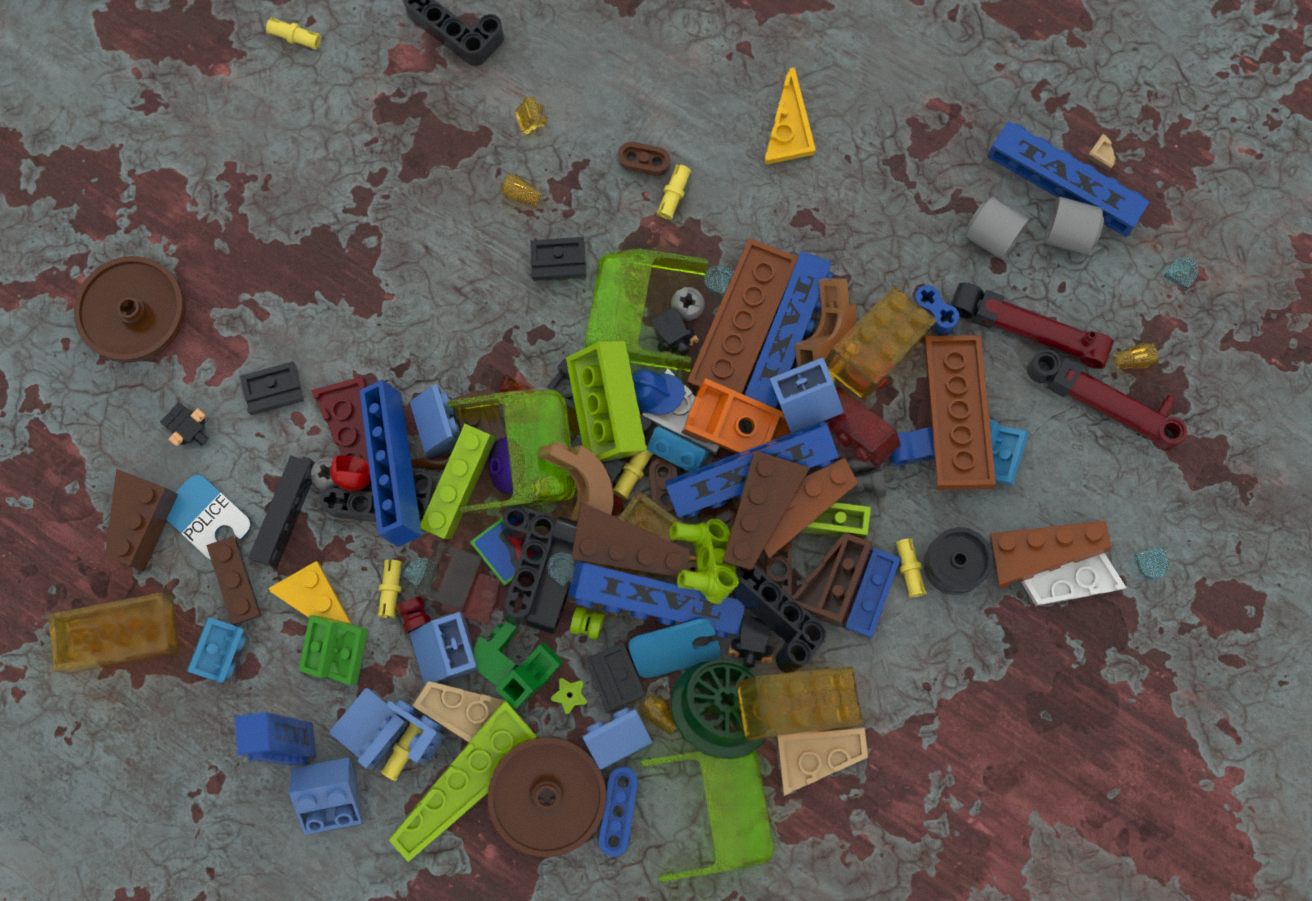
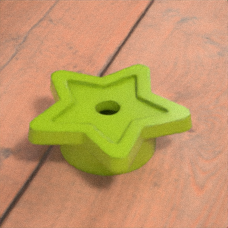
[551,678,588,715]

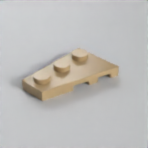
[412,681,514,742]
[777,728,868,796]

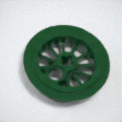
[670,659,773,759]

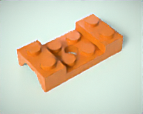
[681,378,791,454]

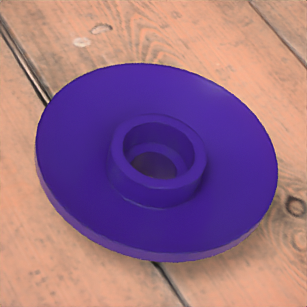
[488,438,526,493]

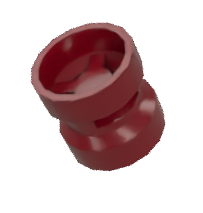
[396,597,431,634]

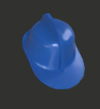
[632,369,685,415]

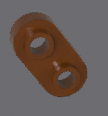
[618,142,670,176]
[649,457,678,514]

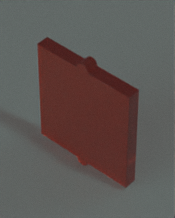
[441,566,501,624]

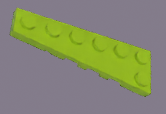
[389,700,538,862]

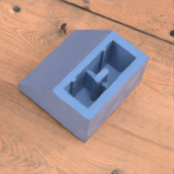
[770,357,844,433]
[410,384,461,458]
[409,612,479,686]
[582,707,653,771]
[289,757,362,835]

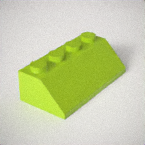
[566,341,647,463]

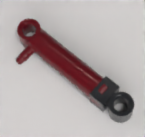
[950,282,1114,369]
[1027,349,1187,450]

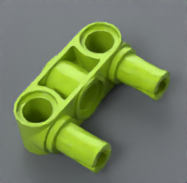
[669,519,739,604]

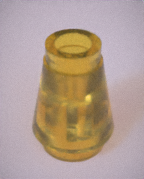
[500,173,542,206]
[1114,341,1159,369]
[638,692,677,735]

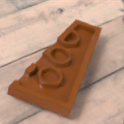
[763,458,858,560]
[990,521,1111,589]

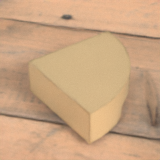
[1087,134,1115,171]

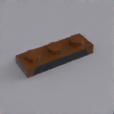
[206,536,262,625]

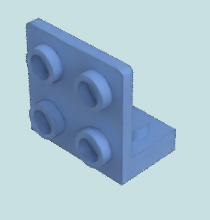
[330,688,410,769]
[386,699,446,765]

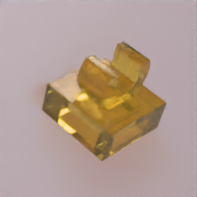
[515,97,549,134]

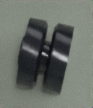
[924,527,993,595]

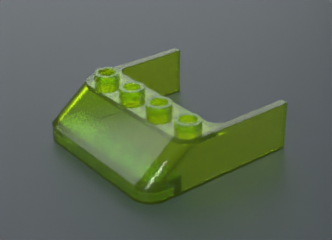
[585,248,708,372]
[448,390,576,514]
[640,751,774,882]

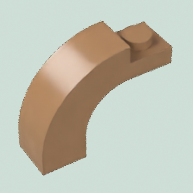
[795,278,857,369]
[537,442,613,522]

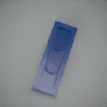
[844,548,901,638]

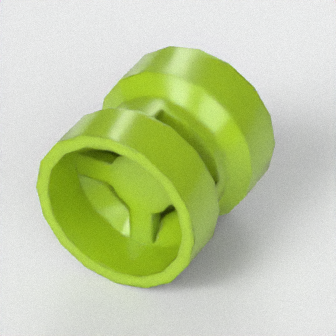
[570,606,605,641]

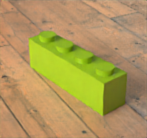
[420,424,497,539]
[801,503,871,540]

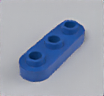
[599,767,638,857]

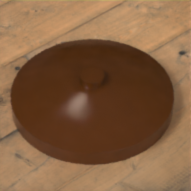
[74,256,186,363]
[488,736,606,857]

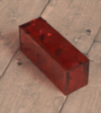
[824,386,901,467]

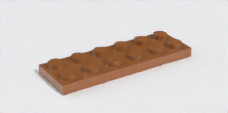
[687,238,799,394]
[924,335,996,490]

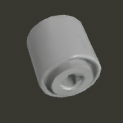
[966,197,1030,261]
[1044,197,1104,255]

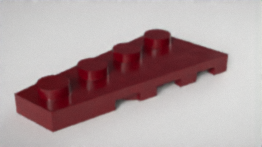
[311,377,372,489]

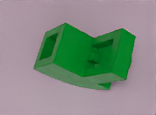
[474,621,519,687]
[495,642,564,710]

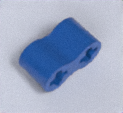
[911,285,959,336]
[885,427,934,466]

